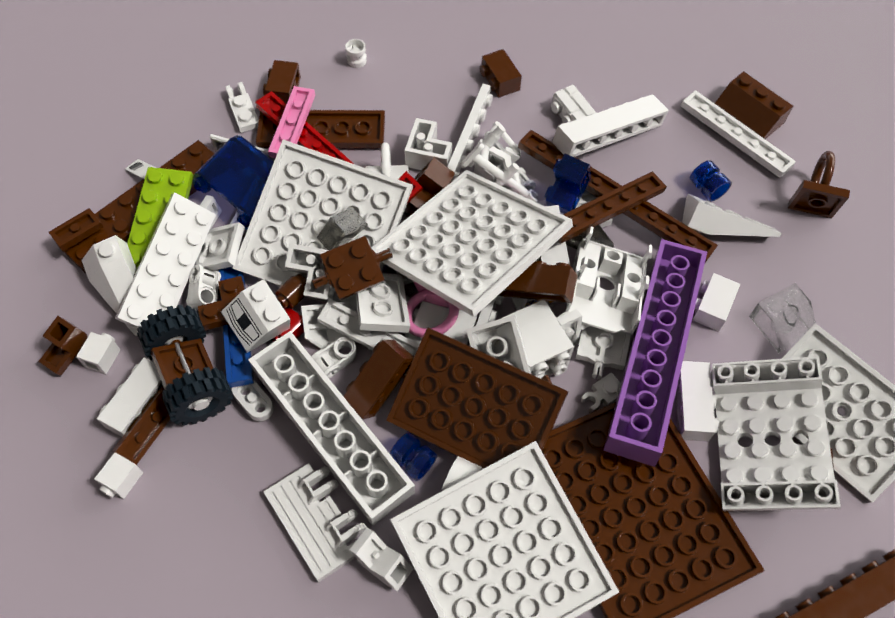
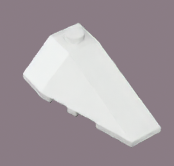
[682,194,782,237]
[82,235,138,336]

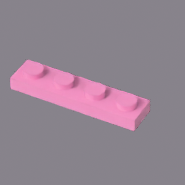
[268,86,315,158]

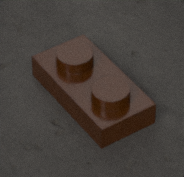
[49,208,104,252]

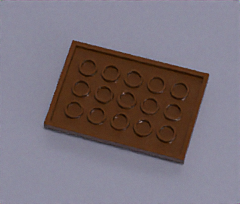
[386,327,569,469]

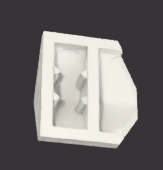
[301,301,350,349]

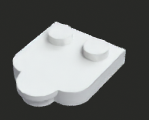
[196,222,245,271]

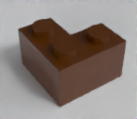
[404,157,455,216]

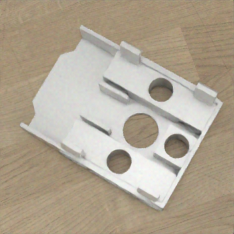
[565,226,652,335]

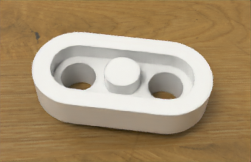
[232,381,274,421]

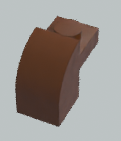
[38,315,88,376]

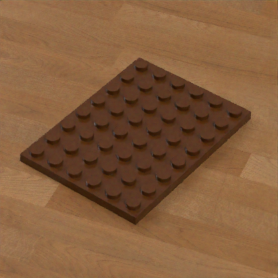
[542,402,765,618]

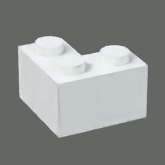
[405,118,452,170]
[285,243,335,302]

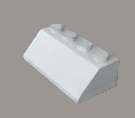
[466,315,531,374]

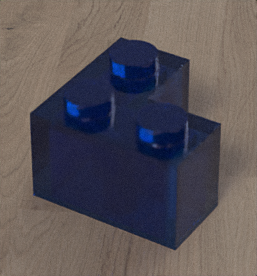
[544,153,591,214]

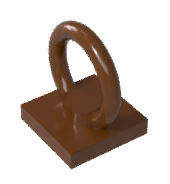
[788,151,850,219]

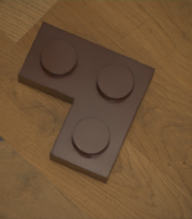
[198,276,245,330]

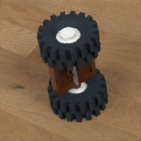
[137,305,233,425]

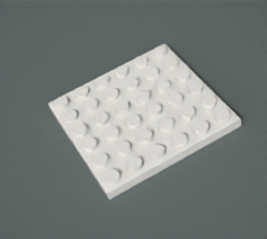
[233,140,413,312]
[371,170,573,317]
[390,441,619,618]

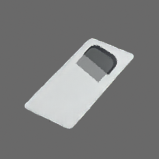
[126,159,156,179]

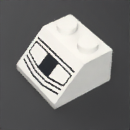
[221,279,290,353]

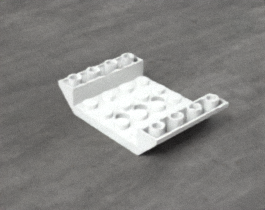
[712,356,841,511]

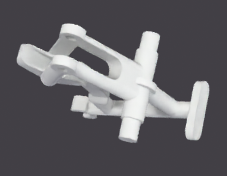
[461,121,538,203]

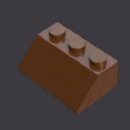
[714,71,793,139]

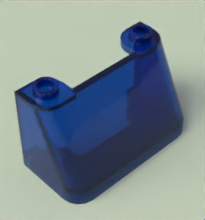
[192,135,274,230]

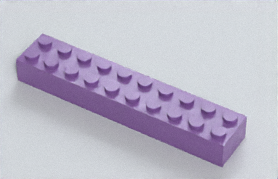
[603,239,707,467]

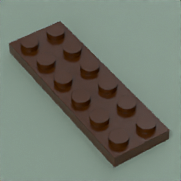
[256,110,385,148]

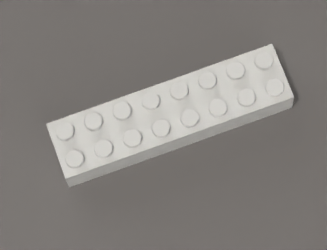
[248,331,415,526]

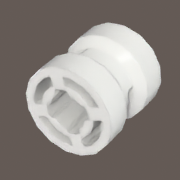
[345,39,367,68]

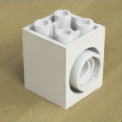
[501,300,574,378]

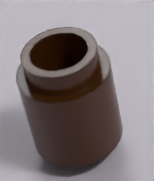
[275,274,307,309]

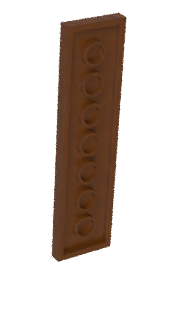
[55,140,227,273]

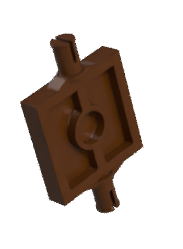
[312,236,393,301]

